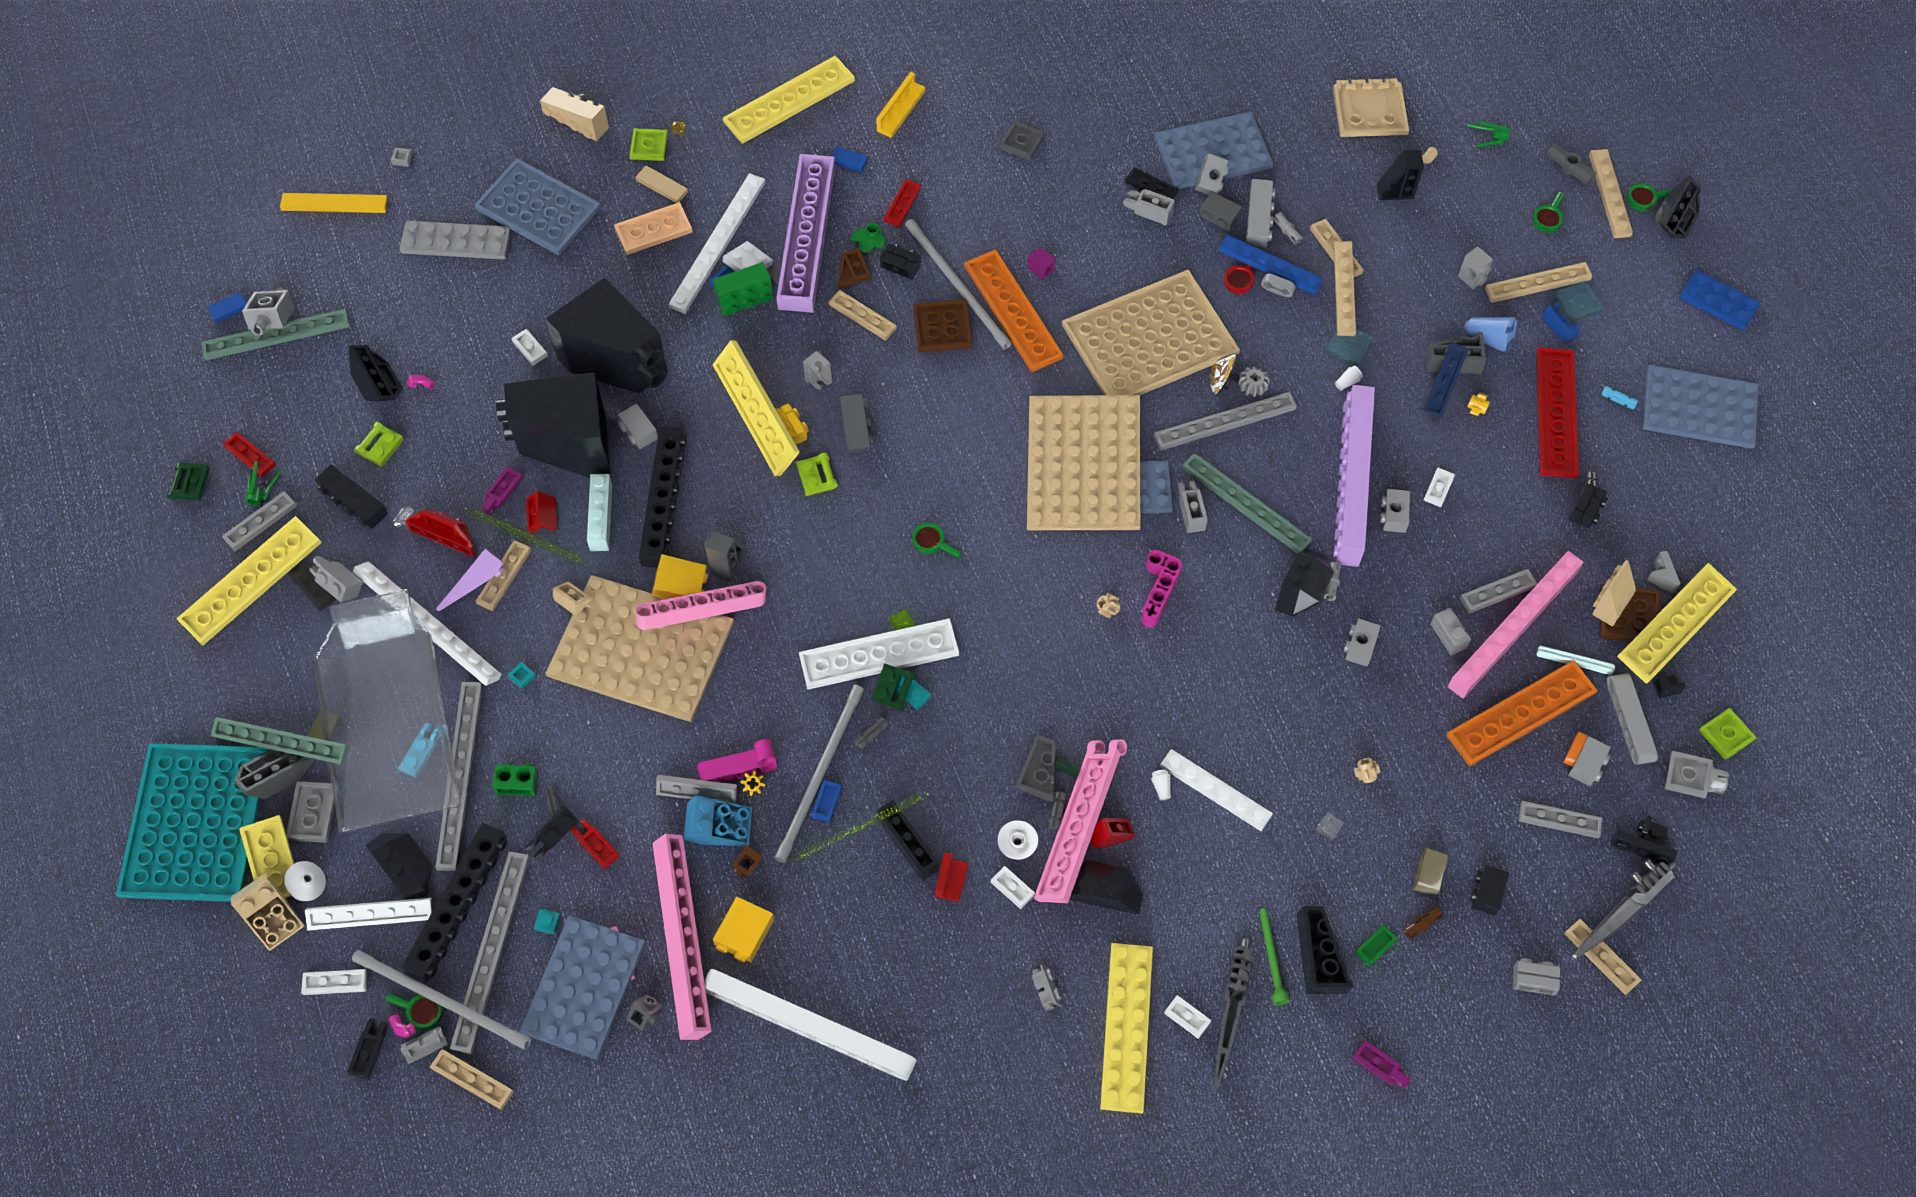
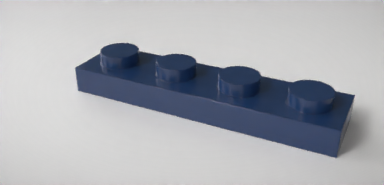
[1423,342,1469,418]

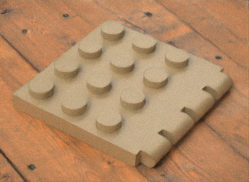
[1333,78,1409,137]

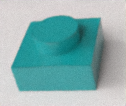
[507,661,536,689]
[534,909,561,935]

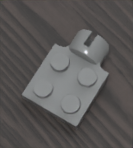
[1664,751,1729,798]

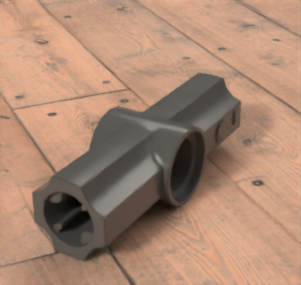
[1546,143,1597,185]

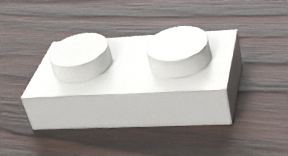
[511,329,548,366]
[1424,468,1455,507]
[991,866,1035,909]
[1164,995,1211,1039]

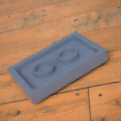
[1140,460,1172,514]

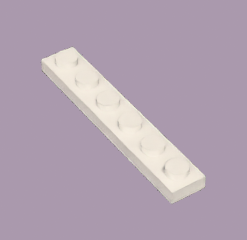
[1160,749,1273,831]
[305,898,433,930]

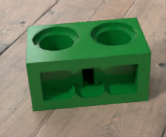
[492,763,539,796]

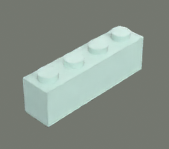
[587,474,612,551]

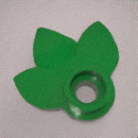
[850,223,885,253]

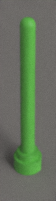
[1259,908,1290,1005]

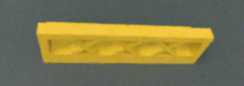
[876,72,926,138]

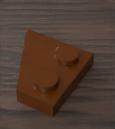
[838,248,871,289]

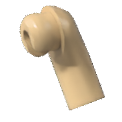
[1422,147,1438,164]

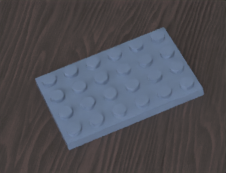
[1154,112,1273,189]
[474,158,601,255]
[1642,365,1758,449]
[520,915,646,1061]

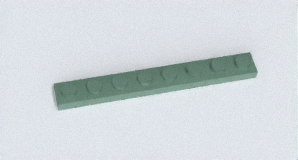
[201,309,350,360]
[1182,453,1313,554]
[211,717,350,765]

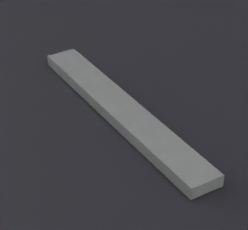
[1154,392,1297,451]

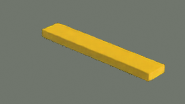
[280,193,388,213]

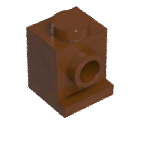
[732,845,763,878]

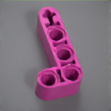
[1141,550,1182,627]
[697,739,777,783]

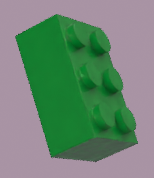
[712,262,773,316]

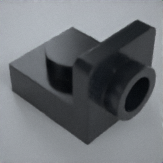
[1637,815,1669,845]

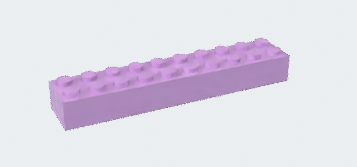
[777,154,835,313]
[1333,385,1375,567]

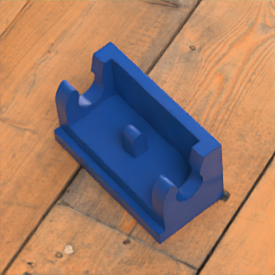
[1542,302,1580,343]

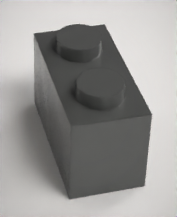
[1199,191,1242,231]

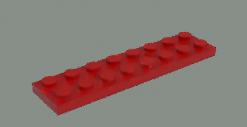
[1536,347,1579,479]

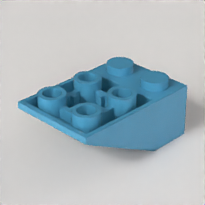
[683,796,752,846]

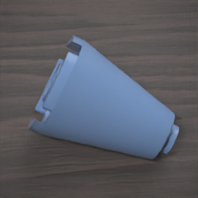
[1464,317,1517,353]

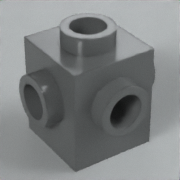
[626,994,663,1031]

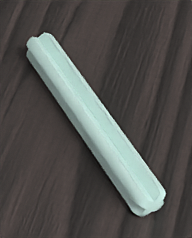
[1537,645,1615,675]

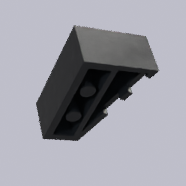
[1377,149,1424,200]

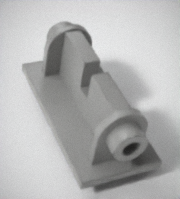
[1032,965,1063,1011]
[400,1026,448,1064]

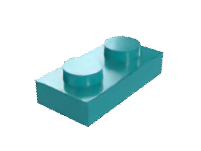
[896,676,931,710]

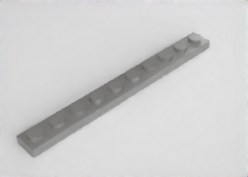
[435,682,483,871]
[450,851,530,1055]

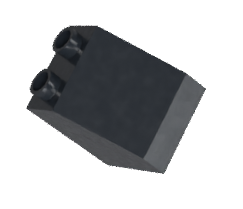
[546,277,668,394]
[496,373,611,478]

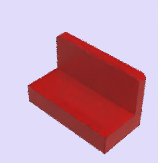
[526,491,557,533]
[935,852,968,902]

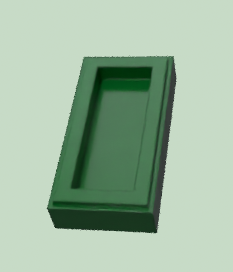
[1354,924,1398,968]

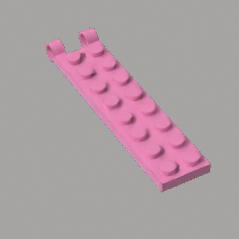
[1034,739,1127,903]

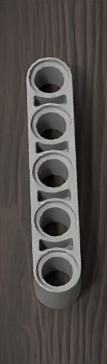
[1607,673,1657,765]

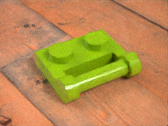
[354,422,404,467]
[796,453,838,496]

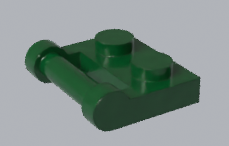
[167,462,210,501]
[871,663,917,711]

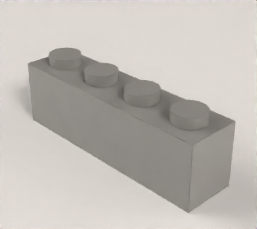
[1246,179,1275,248]

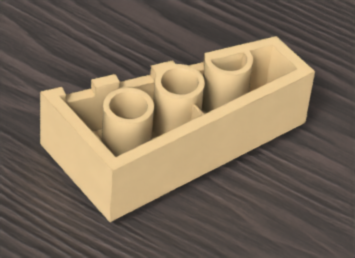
[540,87,609,141]

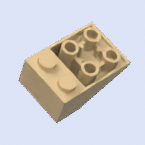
[1592,560,1636,627]
[231,873,304,951]

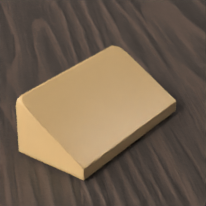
[553,582,591,616]

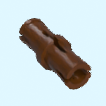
[1403,906,1443,940]

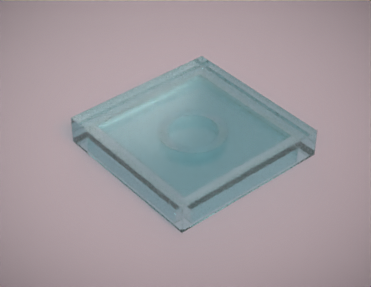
[1554,281,1604,323]
[1325,329,1373,367]

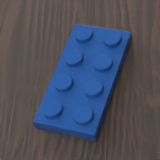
[1679,269,1761,331]

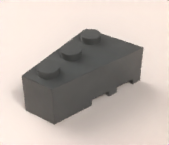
[1426,333,1486,374]
[840,393,873,454]
[704,531,748,581]

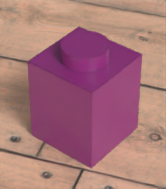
[1027,247,1056,280]

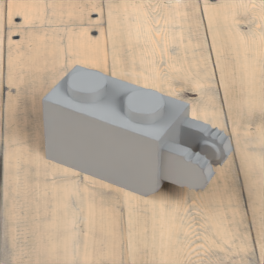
[1123,189,1175,226]
[1178,480,1208,533]
[310,556,363,602]

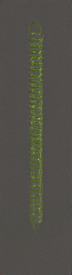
[465,507,588,564]
[792,791,928,861]

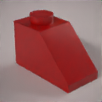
[1090,818,1136,848]

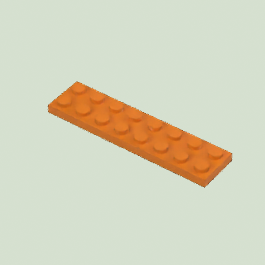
[964,249,1063,373]
[1446,660,1598,767]

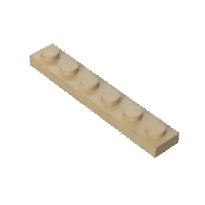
[1589,149,1633,238]
[1333,241,1356,336]
[1485,262,1592,303]

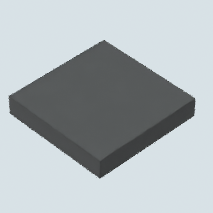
[999,121,1045,161]

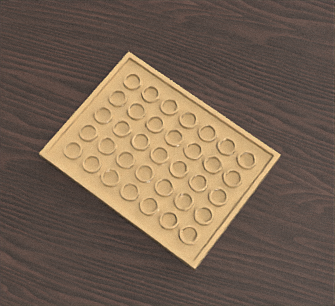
[1062,270,1240,395]
[1027,395,1140,530]
[545,575,734,722]

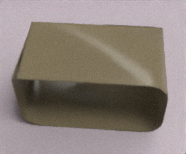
[1413,847,1448,897]

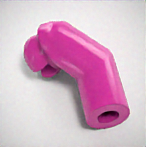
[407,375,435,390]
[389,1014,416,1038]

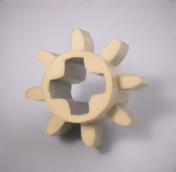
[1097,593,1120,618]
[1354,758,1381,783]

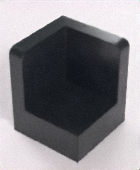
[1652,671,1686,698]

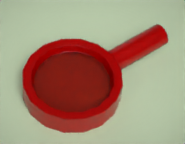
[1224,264,1254,294]

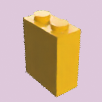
[651,554,708,599]
[713,896,774,963]

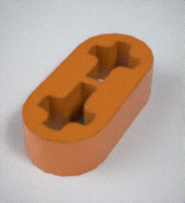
[1563,731,1588,767]

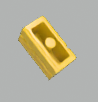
[776,404,808,445]

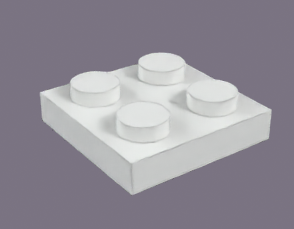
[723,241,773,271]

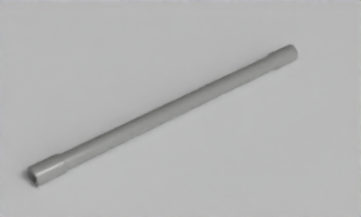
[905,219,1012,350]
[774,685,864,863]
[352,950,531,1050]

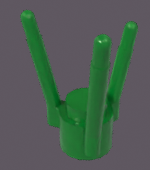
[1467,121,1510,148]
[245,461,282,505]

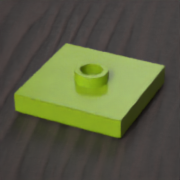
[629,128,668,161]
[1699,708,1757,761]

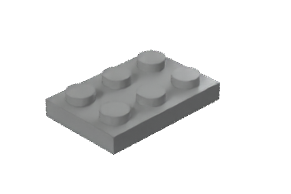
[286,781,339,843]

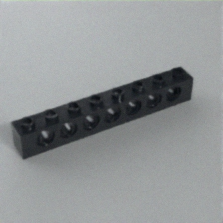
[639,427,686,567]
[401,823,507,983]

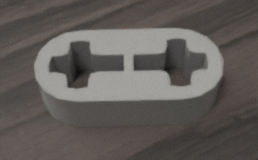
[1261,274,1296,297]

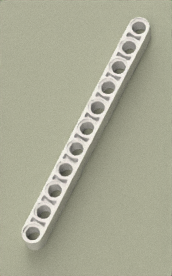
[704,969,917,1081]

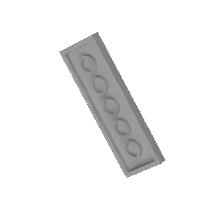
[400,221,511,260]

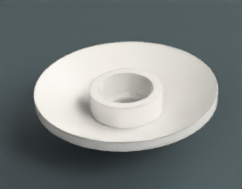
[998,821,1038,860]
[284,861,326,901]

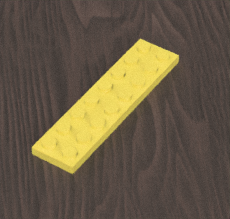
[723,55,855,144]
[713,340,800,476]
[177,516,322,646]
[1617,563,1737,684]
[1100,943,1153,1114]

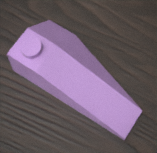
[436,548,504,611]

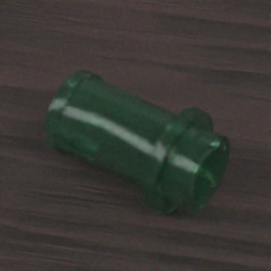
[1054,756,1081,779]

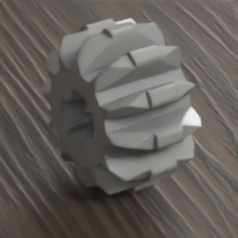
[1238,366,1270,397]

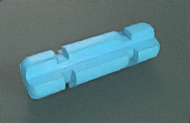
[1601,386,1638,410]

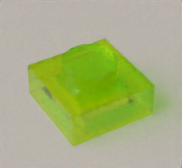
[889,609,915,631]

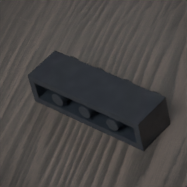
[315,464,388,529]
[876,800,939,882]

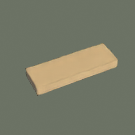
[636,166,688,203]

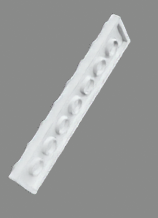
[799,618,959,690]

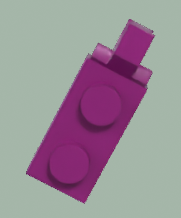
[482,467,523,515]
[1352,1040,1411,1089]

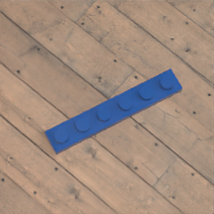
[1219,235,1323,295]

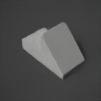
[1647,551,1680,593]

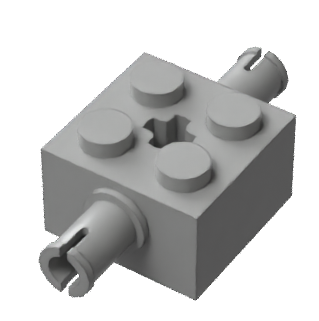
[242,287,295,336]

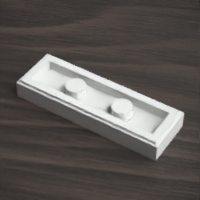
[301,969,368,995]

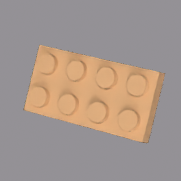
[614,202,693,255]

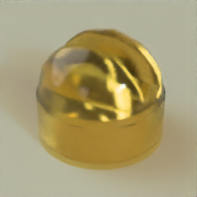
[670,121,686,135]

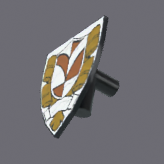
[1210,354,1240,396]

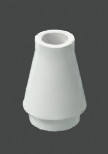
[1335,366,1363,391]
[1151,770,1171,800]

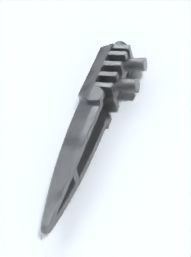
[1572,859,1676,958]
[1214,939,1254,1090]

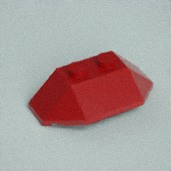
[405,510,476,558]

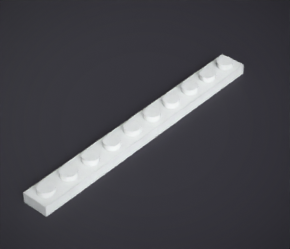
[669,173,765,314]
[353,562,501,686]

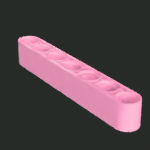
[636,581,766,630]

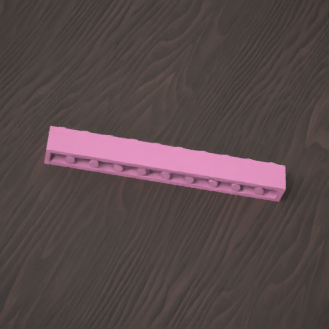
[1448,551,1584,699]
[653,834,712,1040]

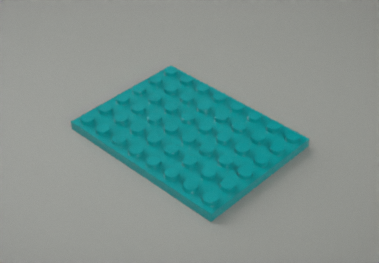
[116,743,270,902]

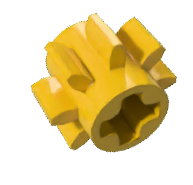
[1467,392,1490,416]
[740,771,765,796]

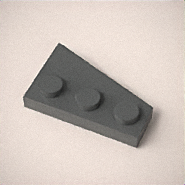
[1016,735,1055,802]

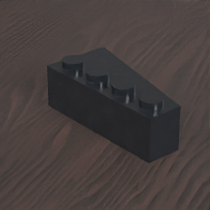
[1296,906,1354,994]

